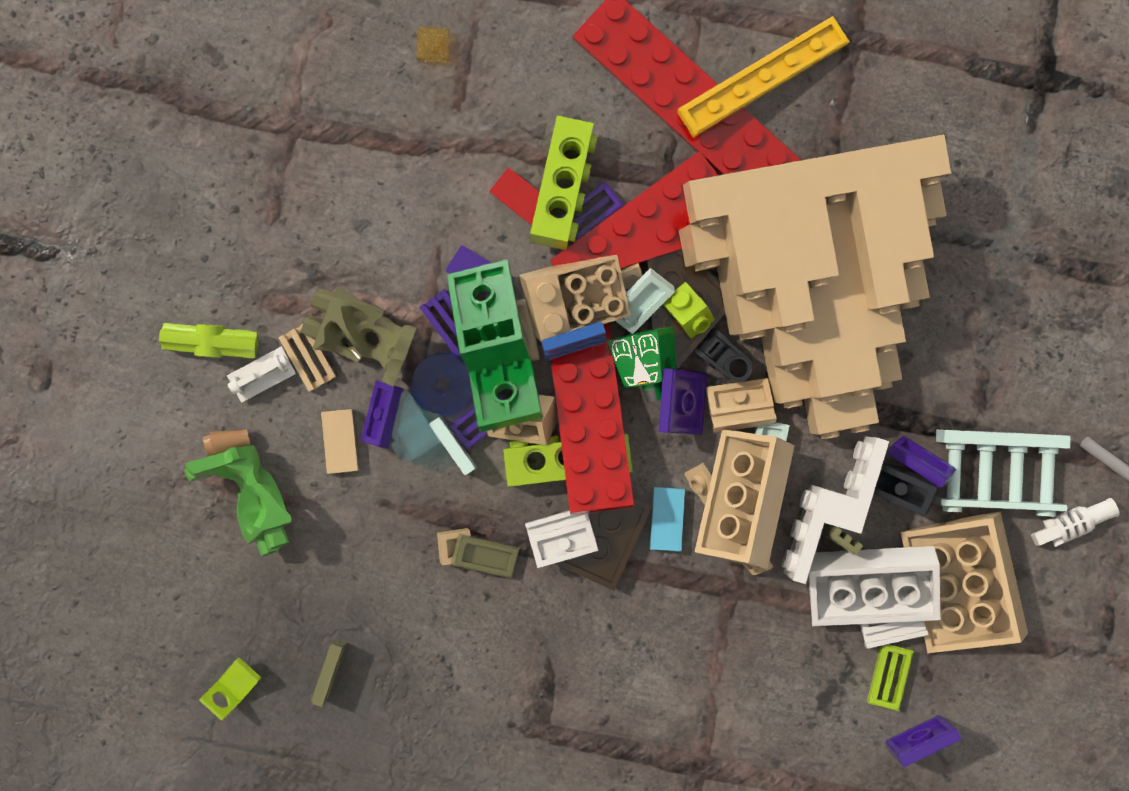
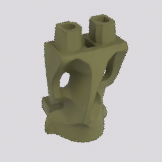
[300,287,416,387]

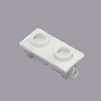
[227,346,296,403]

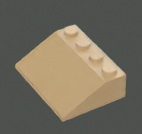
[900,512,1028,653]

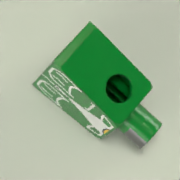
[607,326,677,403]

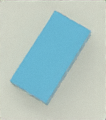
[650,487,685,551]

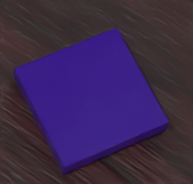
[658,369,707,435]
[885,715,962,767]

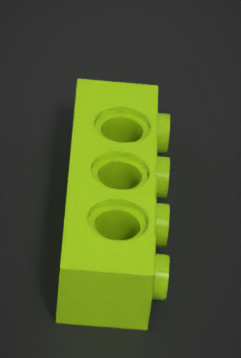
[530,115,598,250]
[503,434,633,487]

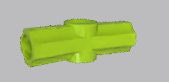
[159,323,259,358]

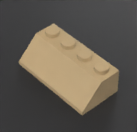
[695,429,795,569]

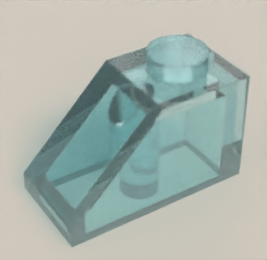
[391,389,442,463]

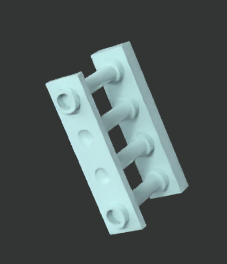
[934,429,1070,517]

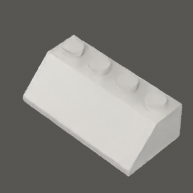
[808,546,941,626]

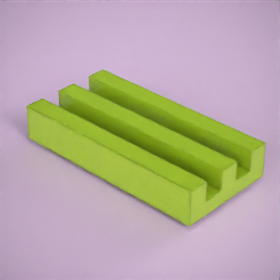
[867,644,914,711]

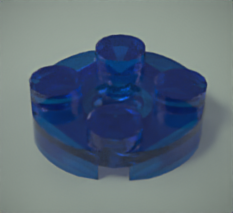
[411,353,472,416]

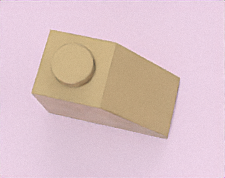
[487,395,558,445]

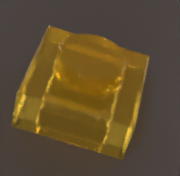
[416,27,449,62]

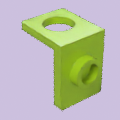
[199,657,261,721]

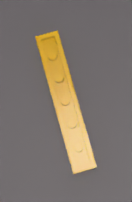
[677,16,850,138]

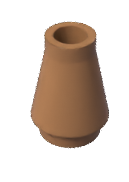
[203,429,251,457]

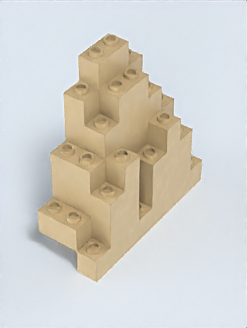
[679,135,951,439]

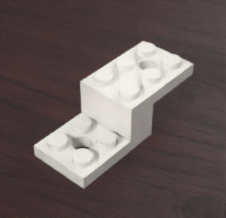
[781,436,889,584]

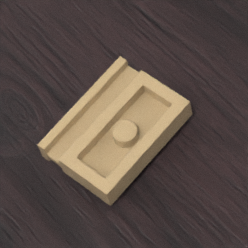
[706,378,777,433]

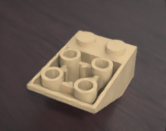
[519,255,631,341]

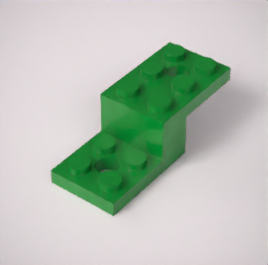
[447,260,543,433]

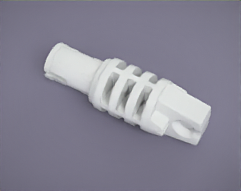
[1031,498,1120,547]

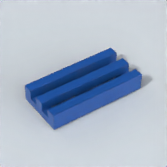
[541,322,606,361]

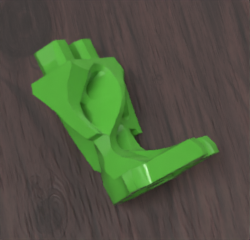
[184,446,291,557]

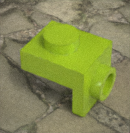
[663,282,715,339]

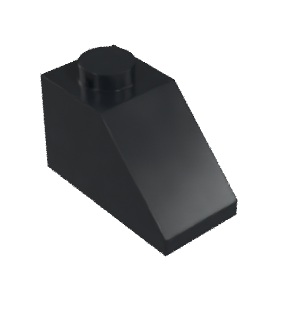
[873,462,940,516]

